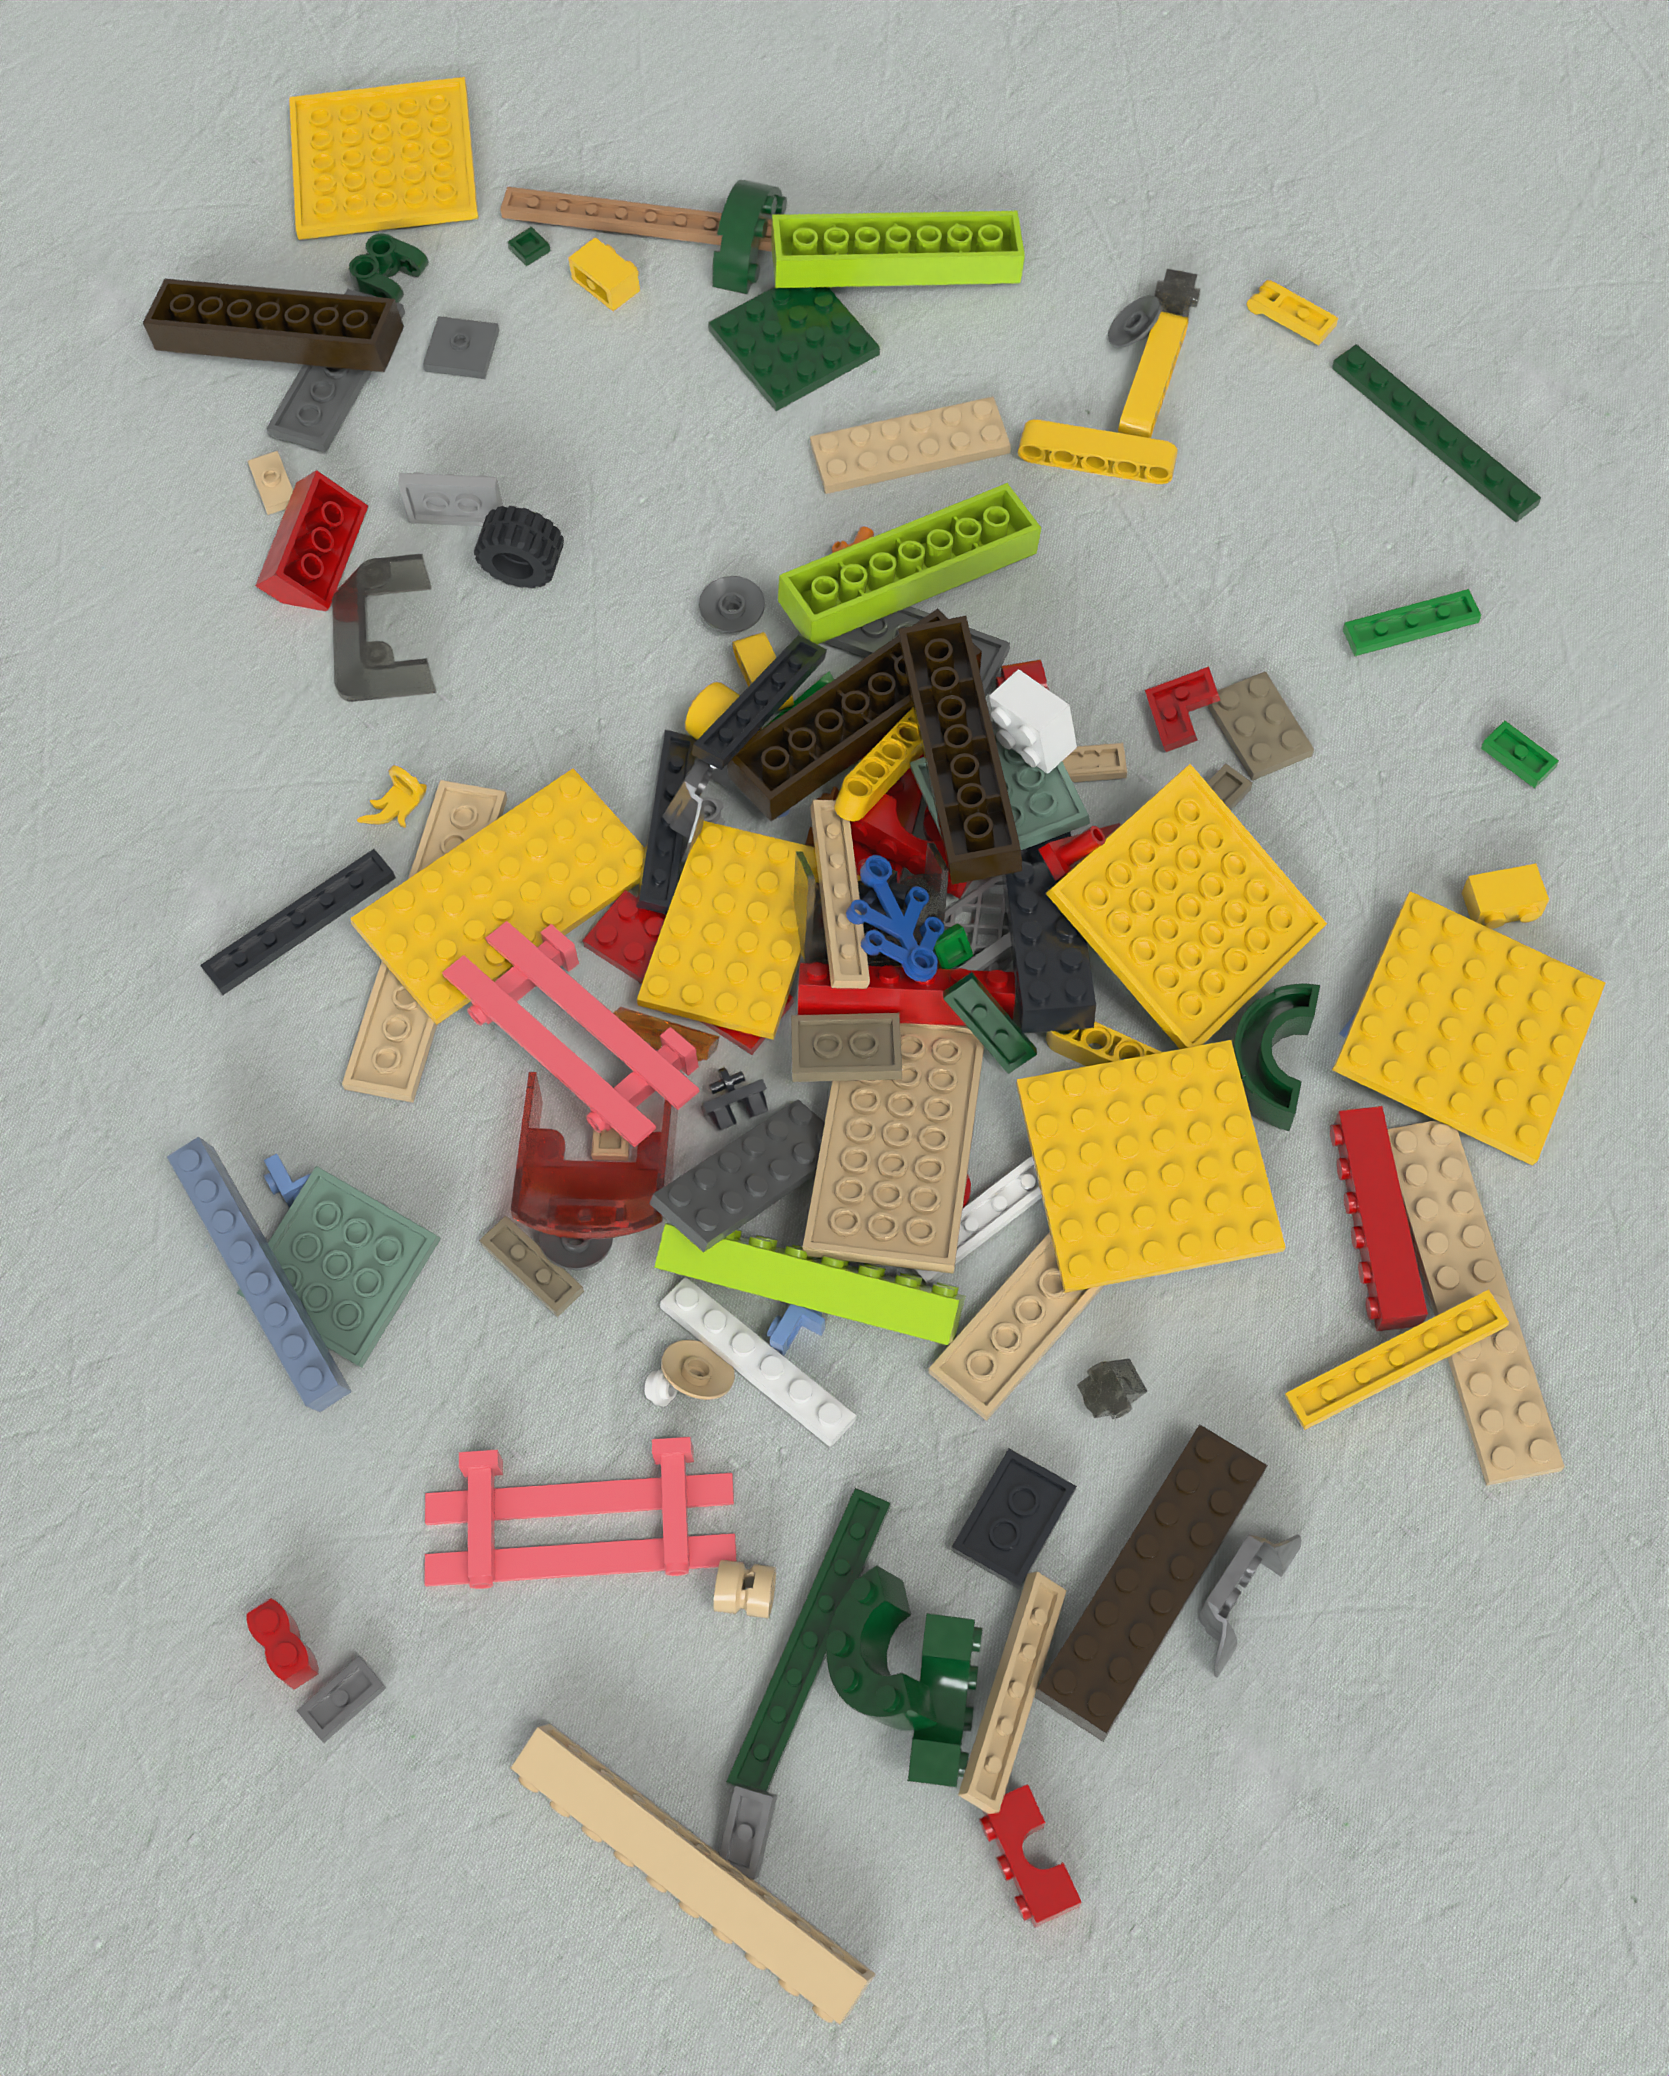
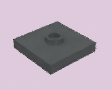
[423,316,499,379]

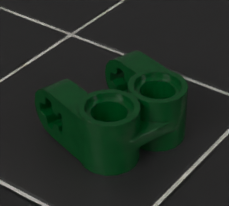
[349,233,429,303]

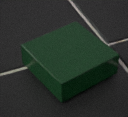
[507,226,551,267]

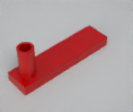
[1039,822,1121,881]

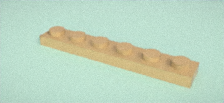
[810,800,870,989]
[958,1572,1067,1814]

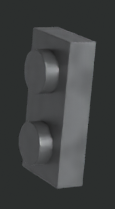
[296,1656,387,1743]
[719,1784,777,1879]

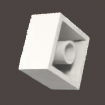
[989,669,1077,774]

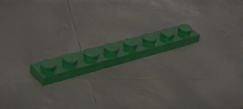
[1332,344,1541,523]
[726,1488,891,1792]

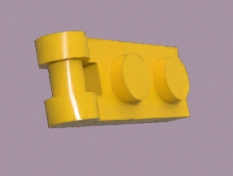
[1247,280,1338,345]

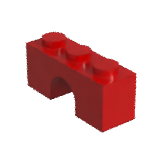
[979,1784,1082,1928]

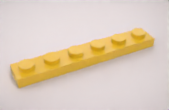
[1285,1289,1509,1430]

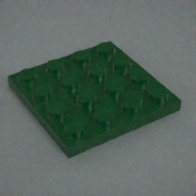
[708,287,880,411]

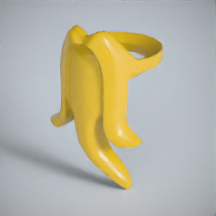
[357,765,427,828]

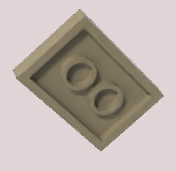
[1207,671,1314,781]
[791,1013,902,1082]

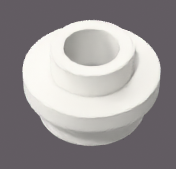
[645,1368,678,1407]

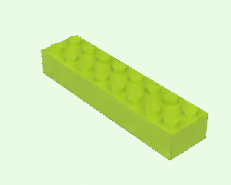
[771,211,1025,288]
[778,483,1042,645]
[654,1223,966,1345]

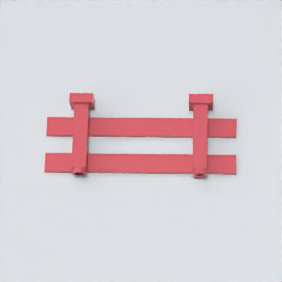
[442,921,699,1147]
[425,1437,737,1589]

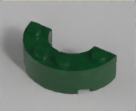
[712,180,787,295]
[1233,983,1320,1131]
[826,1565,938,1731]
[907,1613,983,1788]

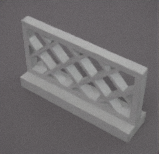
[913,875,1013,971]

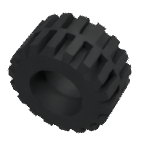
[474,506,564,588]

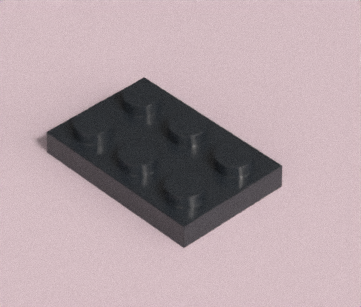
[951,1448,1077,1590]

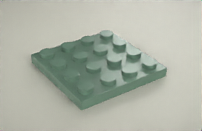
[910,729,1090,850]
[237,1166,441,1368]

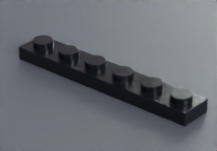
[692,635,827,770]
[636,729,697,914]
[200,849,396,996]

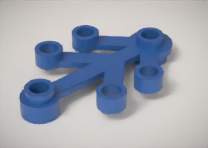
[846,855,944,982]

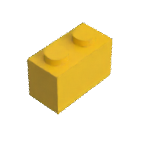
[568,237,640,312]
[1461,863,1549,929]

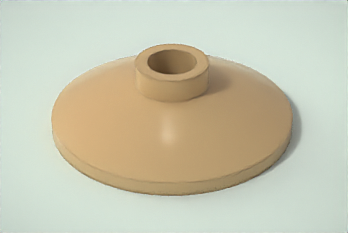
[661,1340,735,1400]

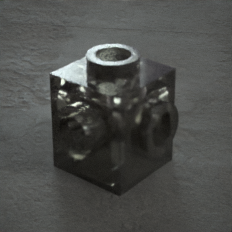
[1154,268,1201,318]
[1077,1358,1148,1419]

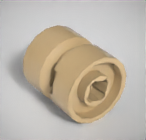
[713,1559,776,1619]

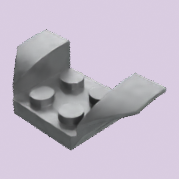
[663,757,731,862]
[1198,1534,1302,1678]

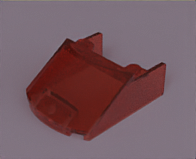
[510,1072,678,1239]

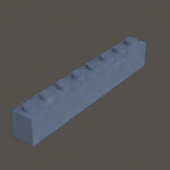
[167,1137,352,1412]

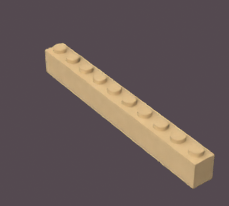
[511,1724,876,2025]

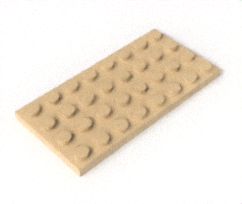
[803,1023,984,1274]

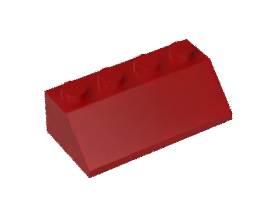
[255,470,369,612]

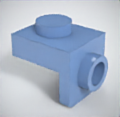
[264,1154,311,1208]
[767,1304,825,1356]

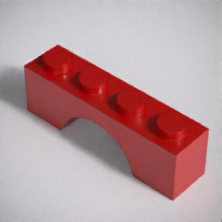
[850,794,972,899]

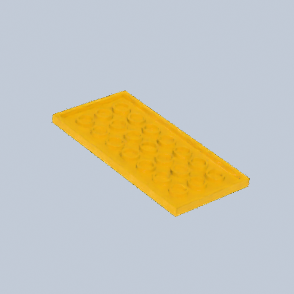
[350,768,645,1025]

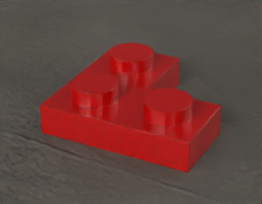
[1145,666,1220,752]

